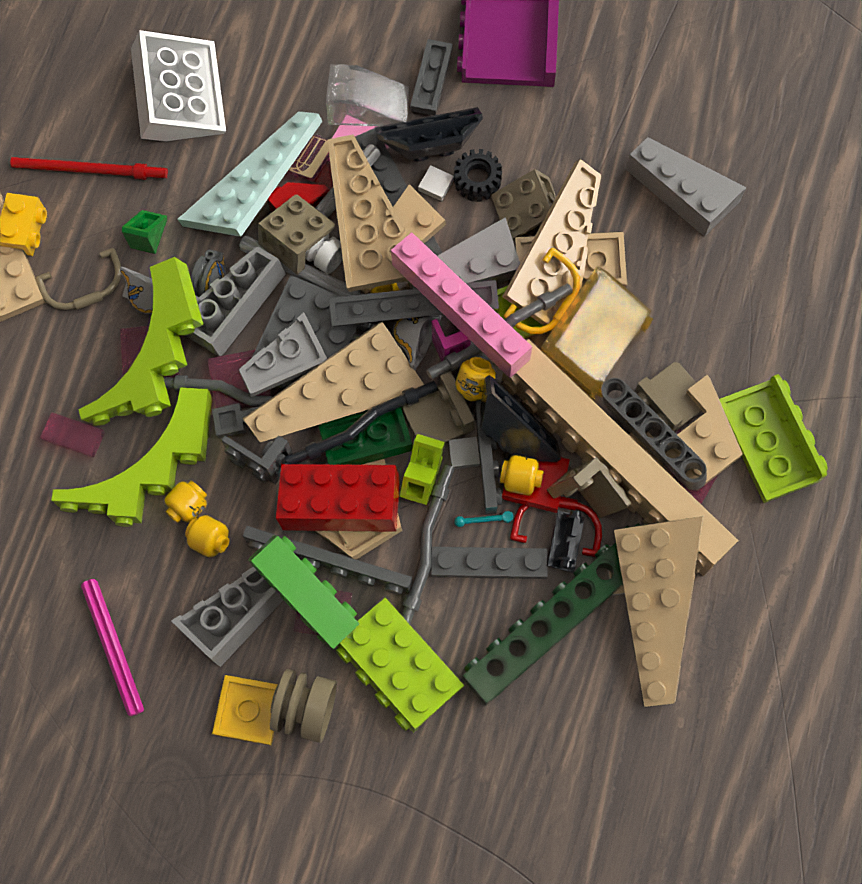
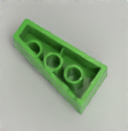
[248,535,359,649]

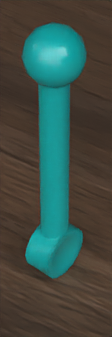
[454,511,513,527]

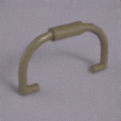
[35,248,122,310]

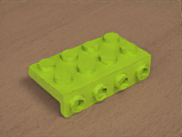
[719,374,828,503]
[336,597,464,733]

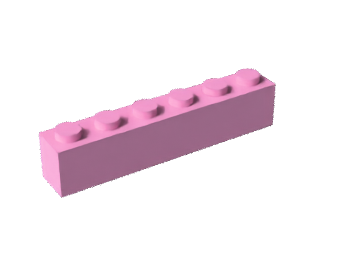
[391,232,532,378]

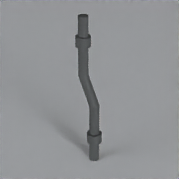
[426,283,573,380]
[163,375,274,407]
[402,465,455,624]

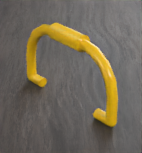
[504,248,580,334]

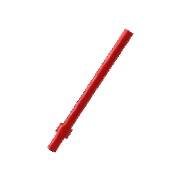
[10,157,168,180]

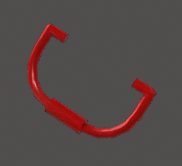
[510,497,602,557]

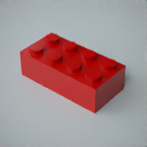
[276,464,400,532]

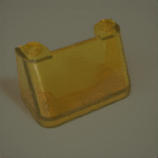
[540,266,653,401]

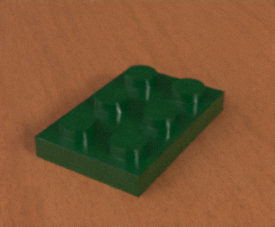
[319,407,413,465]

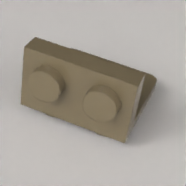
[634,362,702,432]

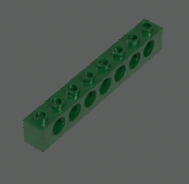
[463,523,641,706]

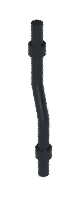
[284,381,438,464]

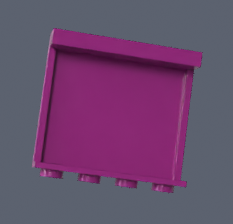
[457,0,559,87]

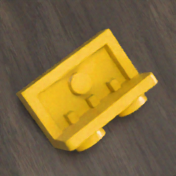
[0,193,47,256]

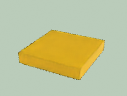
[212,675,278,745]

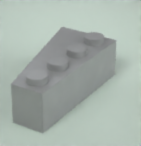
[626,137,746,237]
[408,217,520,289]
[185,246,286,358]
[171,567,283,667]

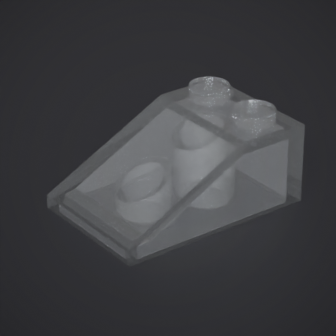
[326,64,409,126]

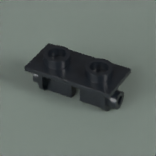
[547,510,585,573]

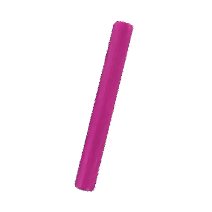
[81,579,144,716]

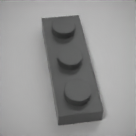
[410,39,453,116]

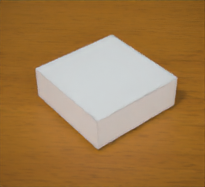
[418,165,454,201]

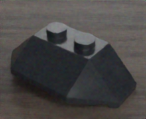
[375,107,483,162]
[480,375,561,462]

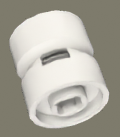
[305,234,343,274]

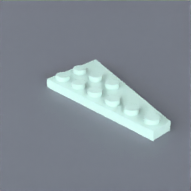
[178,111,323,237]

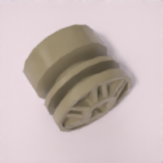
[270,669,337,743]

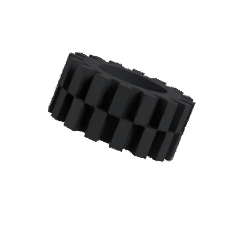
[454,149,502,202]

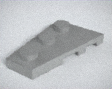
[239,312,327,397]

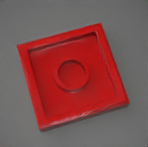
[502,457,570,513]

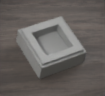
[449,437,480,469]

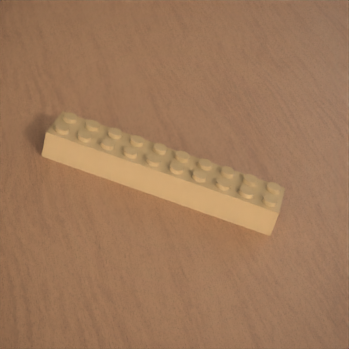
[502,339,739,576]

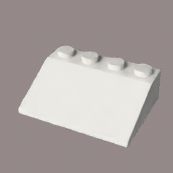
[131,30,226,141]

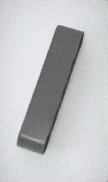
[601,377,707,490]

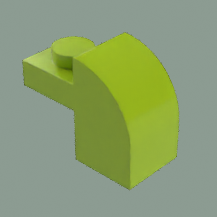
[399,434,445,505]

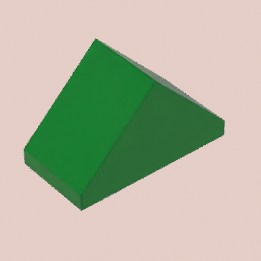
[122,210,167,254]

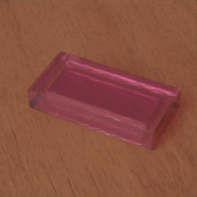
[40,412,105,458]

